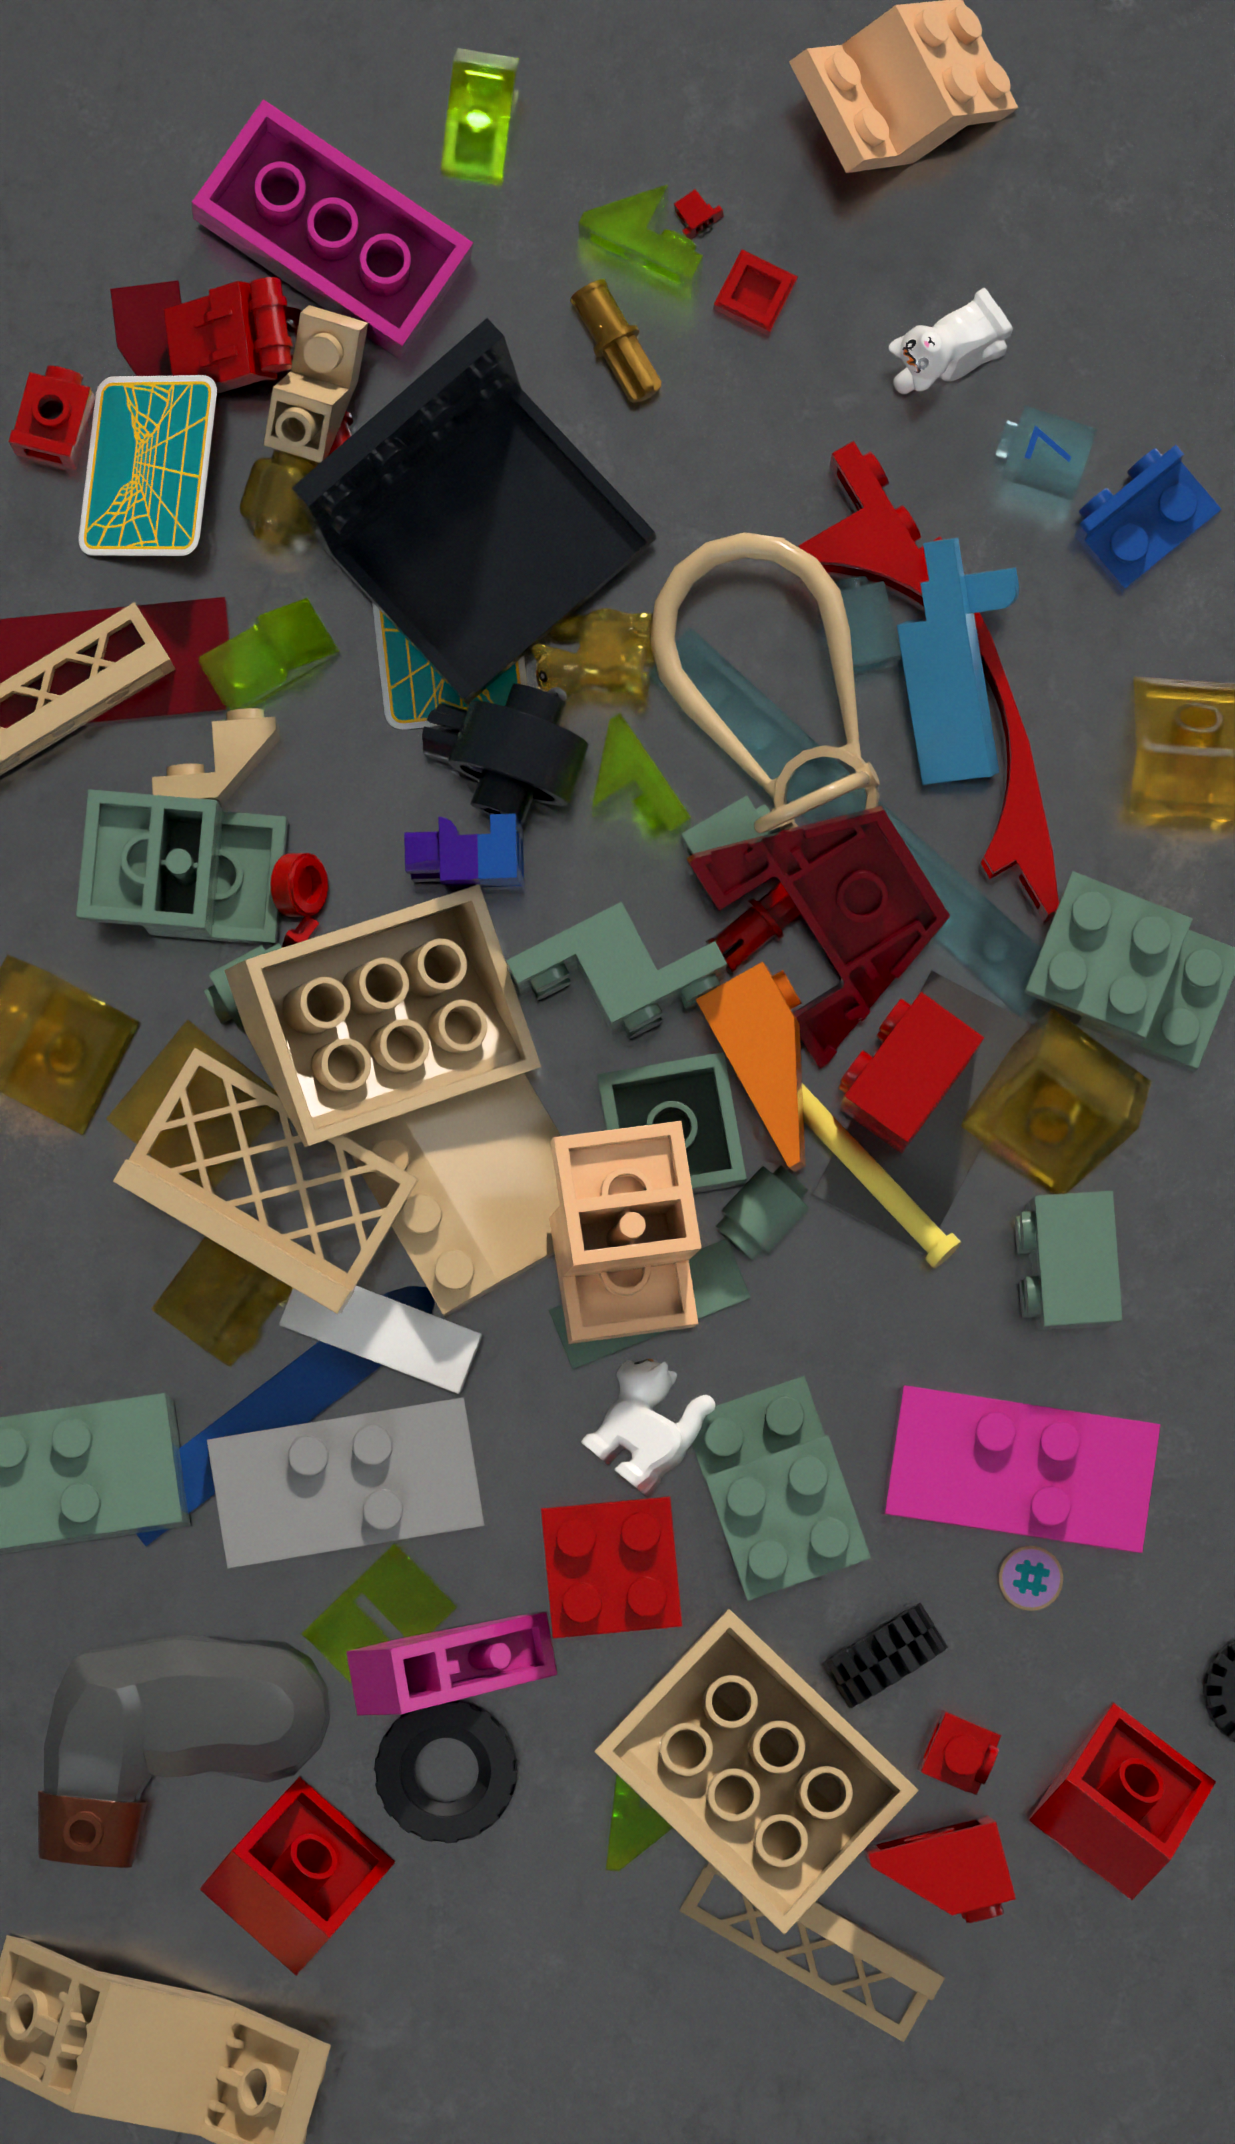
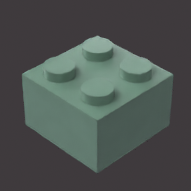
[597,1052,747,1194]
[1015,1191,1123,1332]

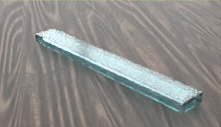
[647,627,1041,1017]

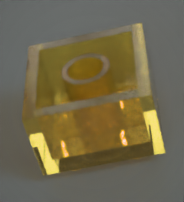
[106,1019,281,1197]

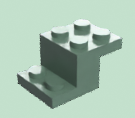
[76,789,288,945]
[1024,871,1235,1071]
[506,902,727,1038]
[692,1375,871,1601]

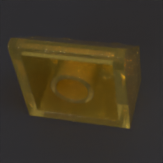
[1127,676,1235,822]
[0,954,139,1135]
[961,1008,1152,1194]

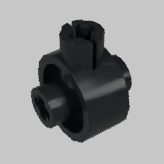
[422,683,589,824]

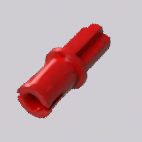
[706,882,801,973]

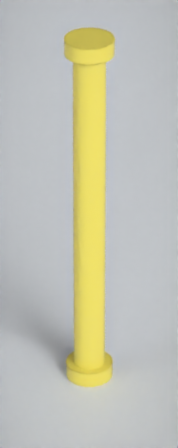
[802,1083,962,1269]

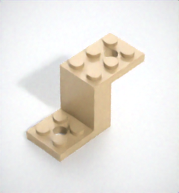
[0,1935,331,2144]

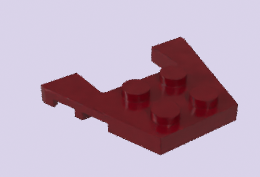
[686,806,950,1068]

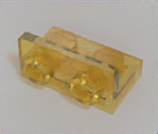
[151,1236,293,1366]

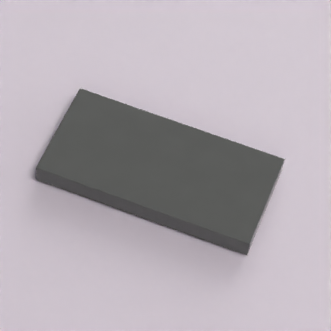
[811,970,1044,1256]

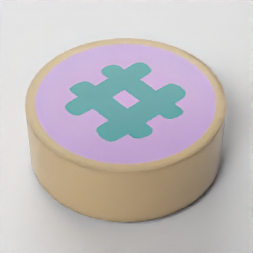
[997,1546,1063,1611]

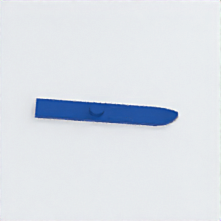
[136,1286,435,1547]

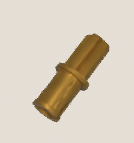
[570,279,661,403]

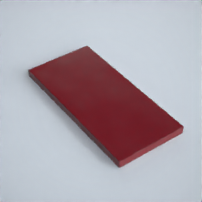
[0,597,236,728]

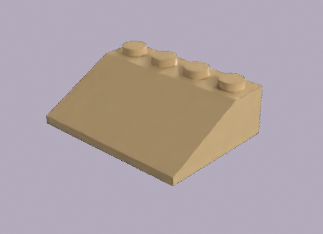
[224,885,541,1147]
[343,1073,561,1318]
[594,1609,919,1935]

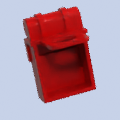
[164,277,302,394]

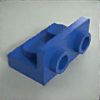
[1074,445,1222,593]

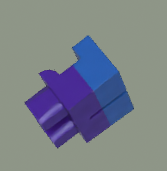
[404,813,525,894]

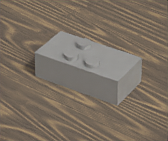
[207,1397,485,1569]

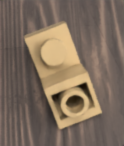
[263,305,368,463]
[152,708,280,807]

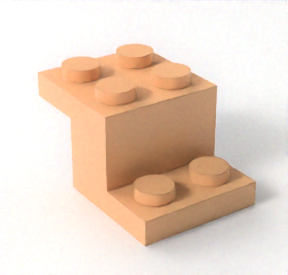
[789,0,1019,173]
[549,1121,702,1344]

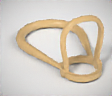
[650,532,880,834]

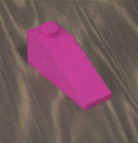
[346,1611,557,1716]

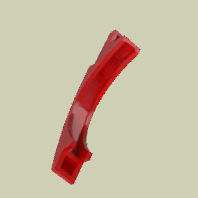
[798,441,1059,922]

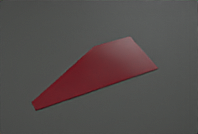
[110,280,181,376]

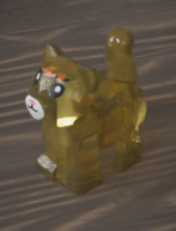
[531,608,655,701]

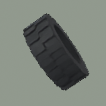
[374,1700,518,1843]

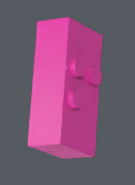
[191,99,473,360]
[881,1385,1161,1553]

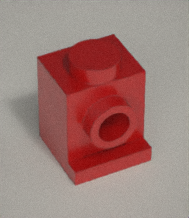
[8,366,95,470]
[917,1710,1002,1795]

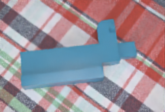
[897,537,1019,785]

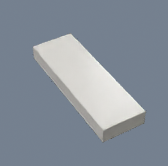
[279,1286,483,1395]

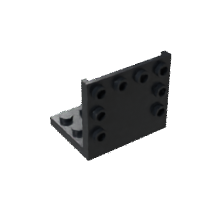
[292,318,657,705]

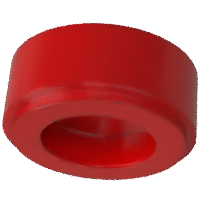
[270,853,328,917]

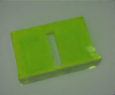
[301,1543,457,1684]

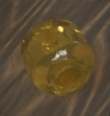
[239,449,320,547]

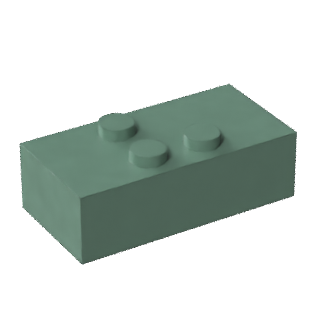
[0,1393,191,1554]

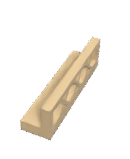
[0,602,175,776]
[679,1861,945,2042]

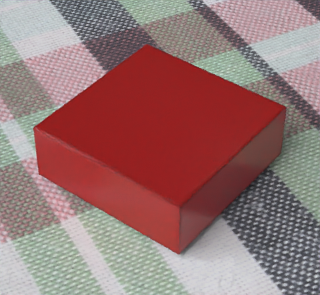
[713,249,798,337]

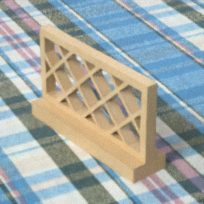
[113,1048,419,1314]

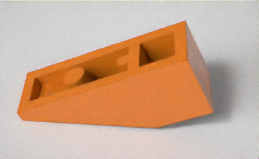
[695,961,806,1173]

